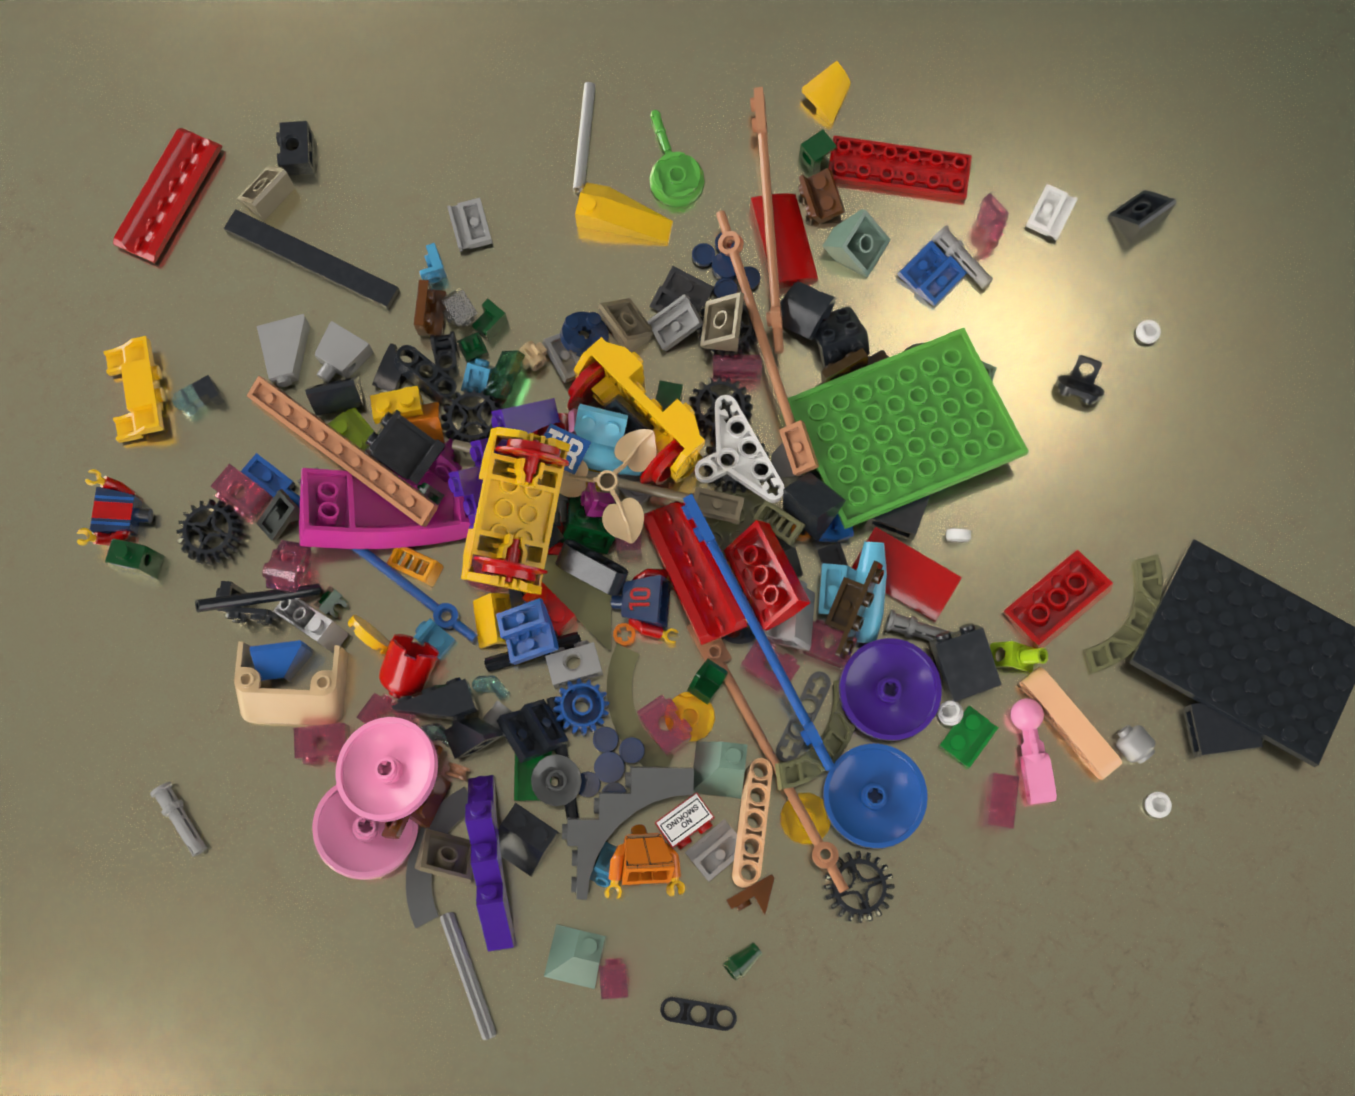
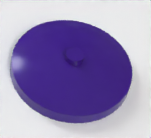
[839,638,942,741]

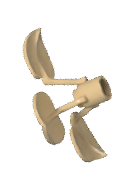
[559,429,657,543]

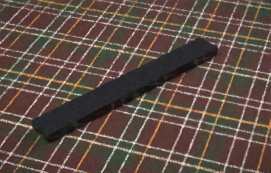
[224,209,400,310]

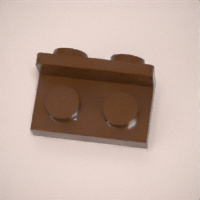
[798,168,845,224]
[413,280,447,336]

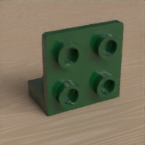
[560,495,616,554]

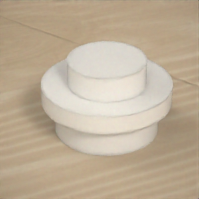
[1136,320,1161,344]
[938,701,964,726]
[1145,792,1172,818]

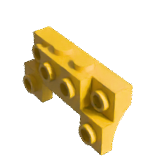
[103,336,166,443]

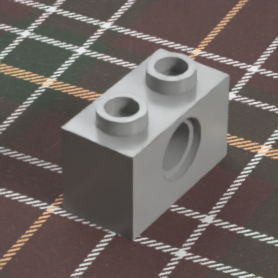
[545,640,603,689]

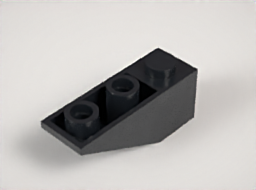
[392,677,478,720]

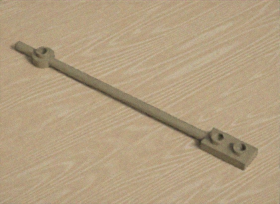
[452,440,744,524]

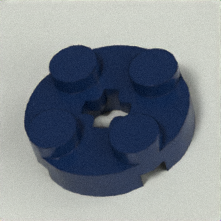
[560,311,609,357]

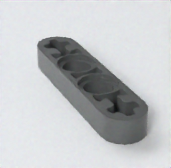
[775,671,831,762]

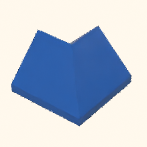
[250,640,313,681]

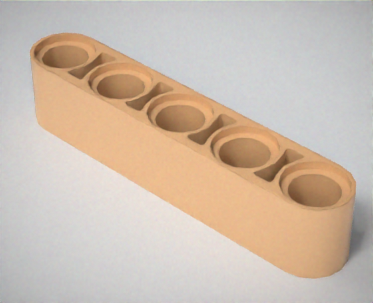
[1019,667,1122,780]
[732,758,773,888]

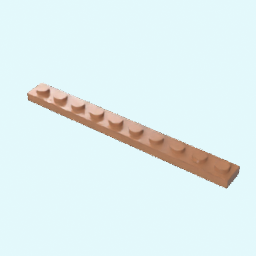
[247,376,439,527]

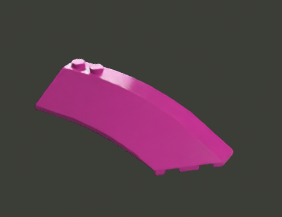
[299,461,470,549]

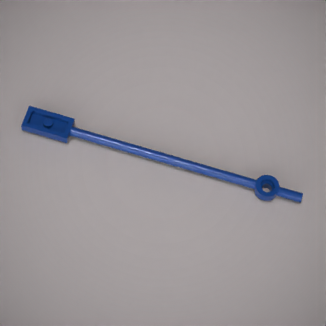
[241,453,478,643]
[681,494,835,771]

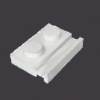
[1026,184,1078,240]

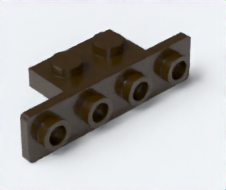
[815,348,889,387]
[824,560,884,659]

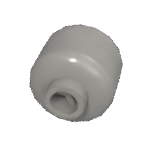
[1116,725,1156,764]

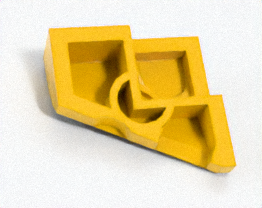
[802,60,851,127]

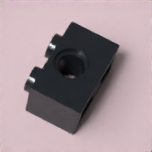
[276,120,314,176]

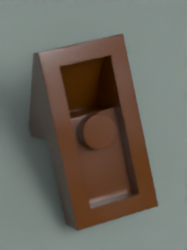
[726,874,775,915]

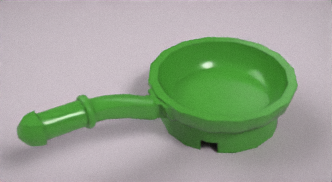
[649,109,705,207]

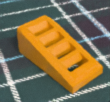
[387,547,443,587]

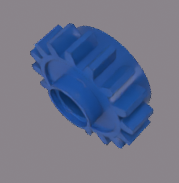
[553,678,609,735]

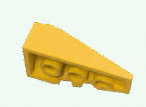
[575,182,673,244]

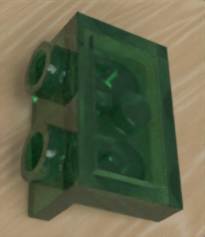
[485,350,525,404]

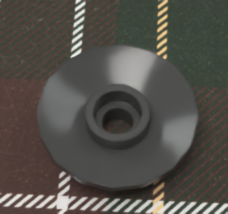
[531,754,582,807]

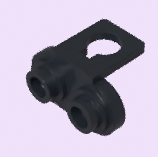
[1056,355,1105,405]

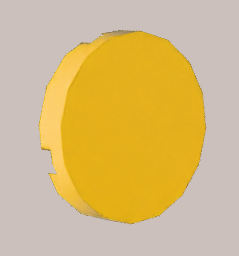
[348,615,389,654]
[665,692,715,743]
[780,793,831,844]

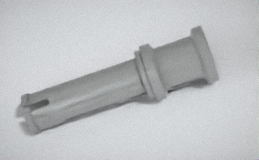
[932,225,994,289]
[885,609,954,641]
[150,781,207,857]

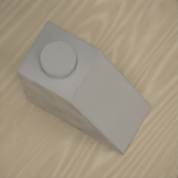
[257,314,310,387]
[763,580,815,651]

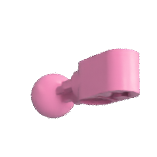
[1011,698,1057,805]

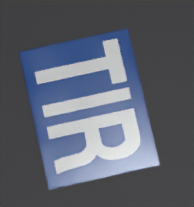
[544,423,592,475]

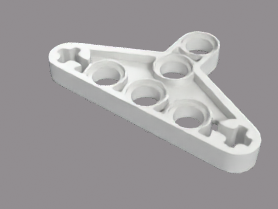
[695,395,785,503]

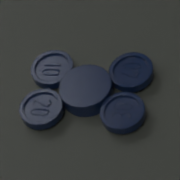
[692,233,761,298]
[579,727,645,797]

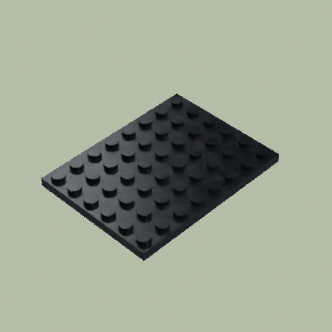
[1129,538,1355,767]

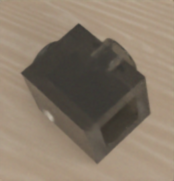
[439,288,478,327]

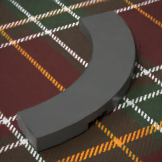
[406,787,468,928]

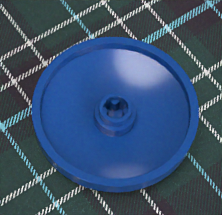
[823,744,928,849]

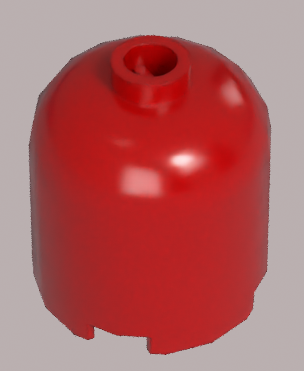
[379,634,439,699]

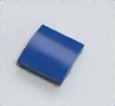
[897,240,967,306]
[496,598,559,665]

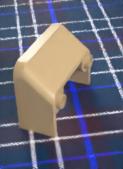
[234,641,348,727]

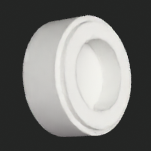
[946,529,971,542]

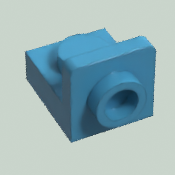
[419,243,447,284]
[461,358,495,393]
[414,618,456,660]
[590,842,617,887]

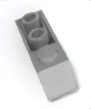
[273,598,349,654]

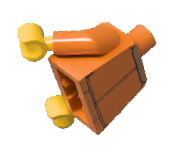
[604,824,685,900]

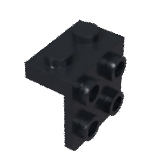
[814,307,870,368]
[216,581,280,625]

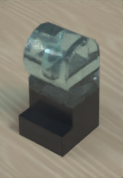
[172,375,225,416]

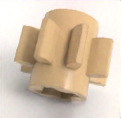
[518,341,548,371]

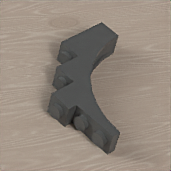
[562,766,694,900]

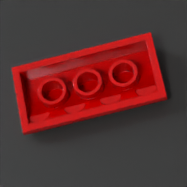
[750,193,818,289]
[723,520,811,631]
[851,527,962,623]
[1003,549,1113,649]

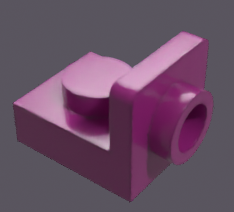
[429,438,460,482]
[581,482,615,517]

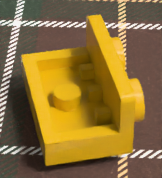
[370,386,423,424]

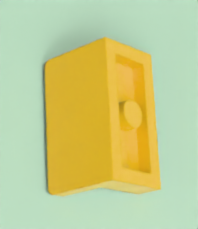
[473,593,511,648]

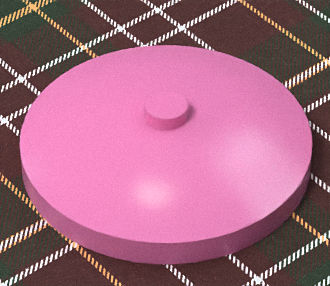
[336,717,438,822]
[312,784,418,880]

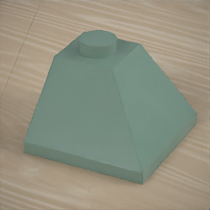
[822,209,891,277]
[693,742,748,799]
[544,924,607,989]

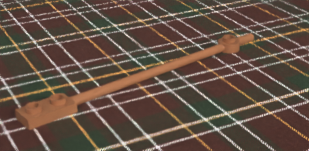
[750,87,784,354]
[716,210,819,476]
[686,624,849,893]

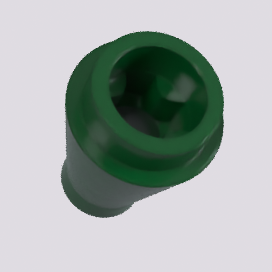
[723,942,763,981]

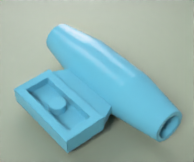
[574,404,642,476]
[818,541,887,643]

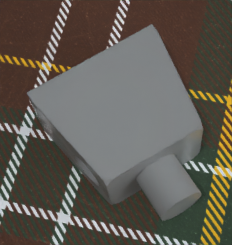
[315,321,373,383]

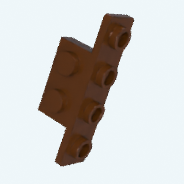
[382,745,451,839]

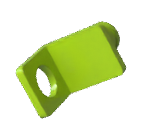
[990,641,1048,673]

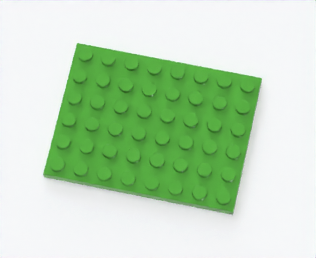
[788,327,1029,529]

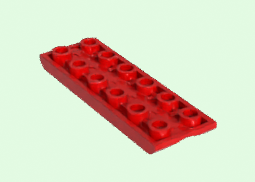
[113,128,223,263]
[829,135,972,201]
[644,501,747,646]

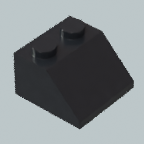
[498,803,561,877]

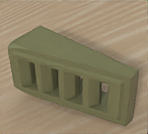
[752,500,806,546]

